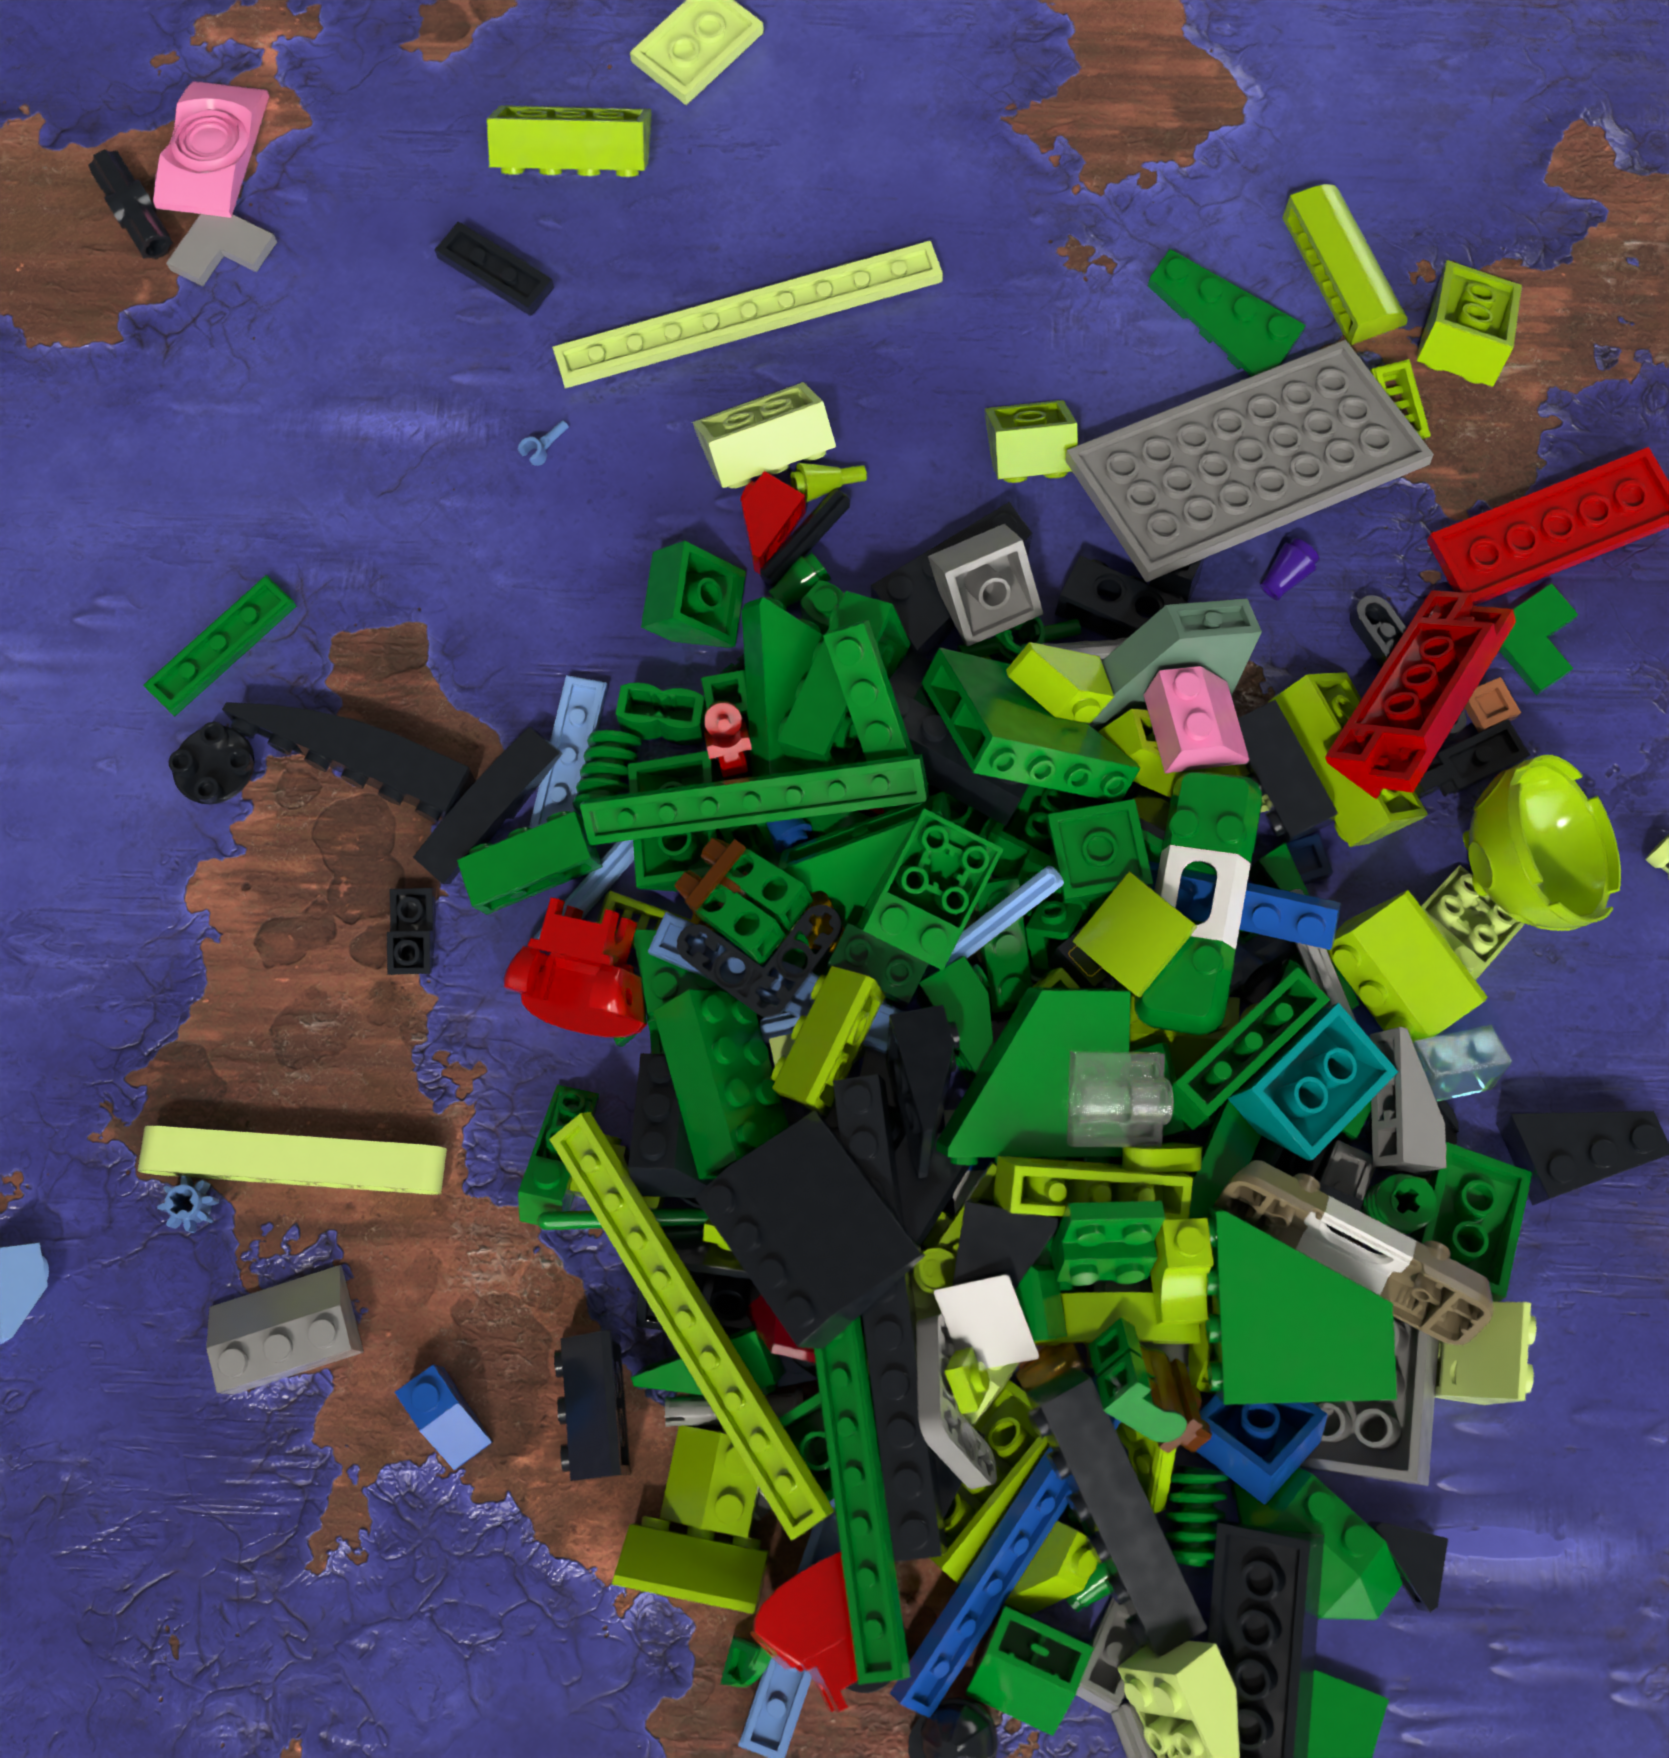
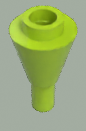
[790,463,867,503]

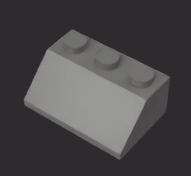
[206,1265,364,1395]

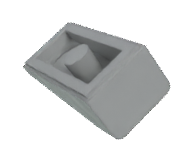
[1076,1598,1145,1713]

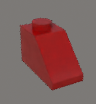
[740,471,806,575]

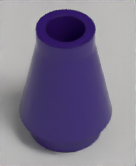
[1260,538,1320,601]

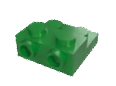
[1051,1201,1165,1285]

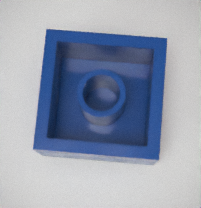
[1196,1395,1328,1505]

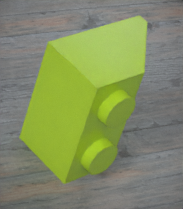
[984,400,1078,483]
[660,1425,760,1538]

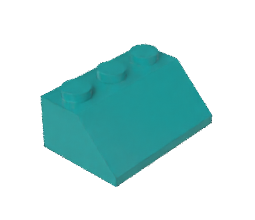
[1228,1003,1399,1161]

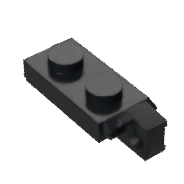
[1414,719,1530,799]

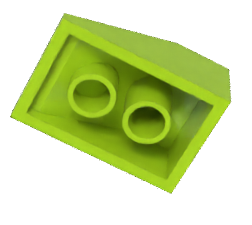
[1417,260,1522,387]

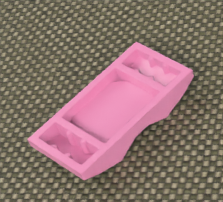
[153,81,269,218]

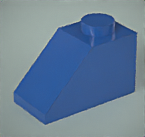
[394,1364,493,1470]

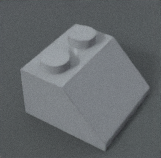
[928,524,1043,647]

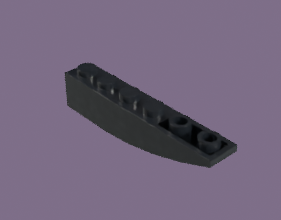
[222,702,476,823]

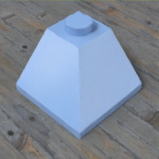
[0,1243,49,1345]

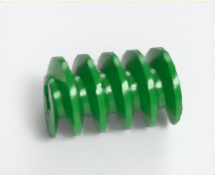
[572,730,642,814]
[1360,1174,1436,1235]
[1164,1465,1229,1569]

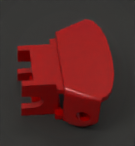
[503,897,647,1038]
[750,1551,858,1713]

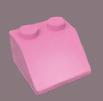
[1144,666,1250,773]

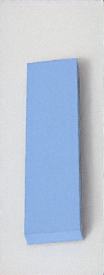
[529,675,608,828]

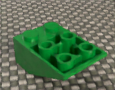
[856,808,1004,970]

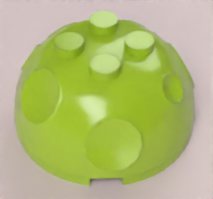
[1463,755,1621,931]

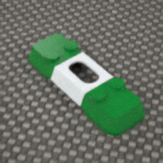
[1134,771,1262,1035]

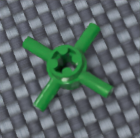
[957,617,1081,664]

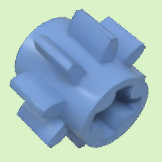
[157,1175,219,1233]

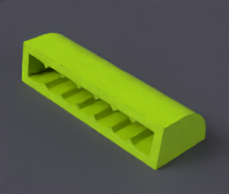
[1282,184,1408,346]

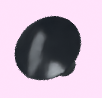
[168,722,255,805]

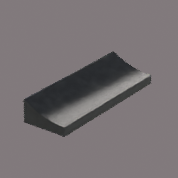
[1208,1520,1325,1758]

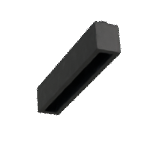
[1025,1366,1207,1658]

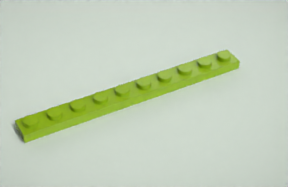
[549,1112,834,1541]

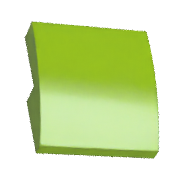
[1072,872,1198,998]

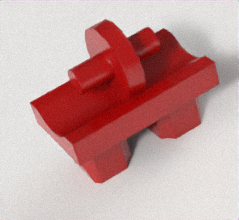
[704,701,752,777]

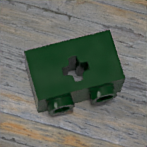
[826,923,929,1007]

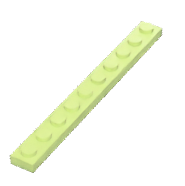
[553,241,943,389]

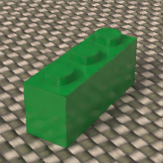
[457,811,603,915]

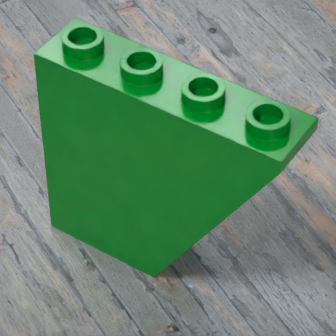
[742,597,865,777]
[922,648,1141,802]
[936,987,1131,1165]
[1205,1207,1397,1405]

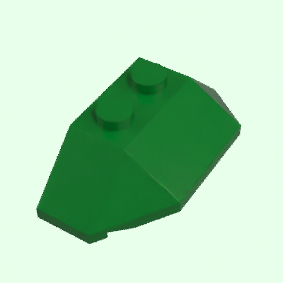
[1230,1468,1403,1621]

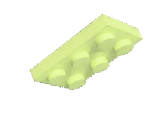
[630,0,764,105]

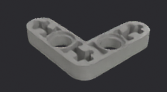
[916,1314,997,1489]

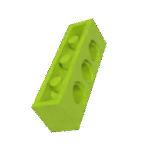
[993,1156,1193,1220]

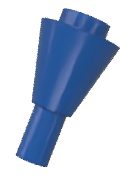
[766,818,812,853]

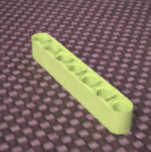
[138,1126,447,1195]

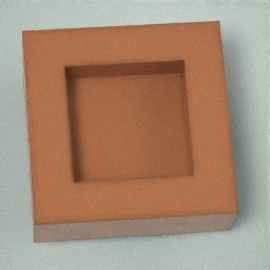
[1465,677,1521,733]

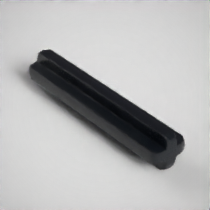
[760,489,850,587]

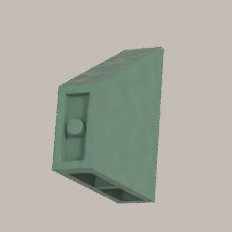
[1087,599,1262,732]

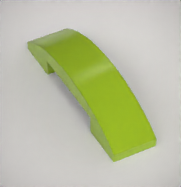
[1034,1292,1201,1346]

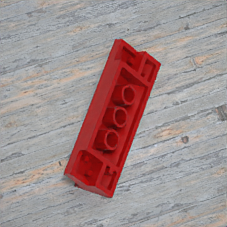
[1325,590,1516,800]

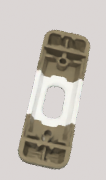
[1213,1160,1494,1345]

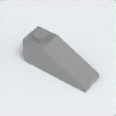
[1370,1027,1446,1173]

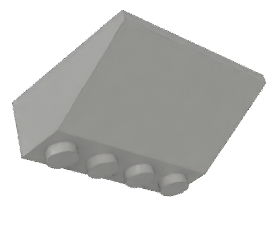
[1299,1316,1439,1486]

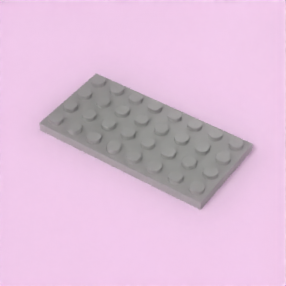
[1065,340,1434,582]

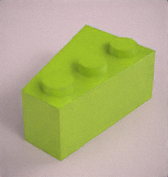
[1098,709,1242,798]

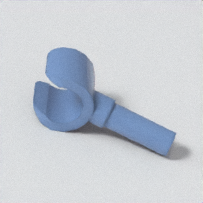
[518,420,569,466]

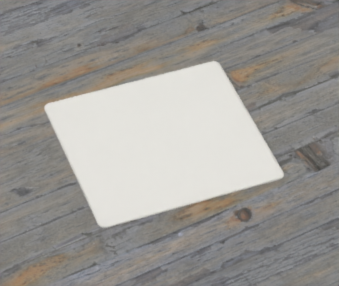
[934,1275,1039,1369]

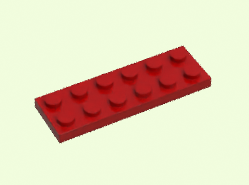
[1426,447,1669,606]

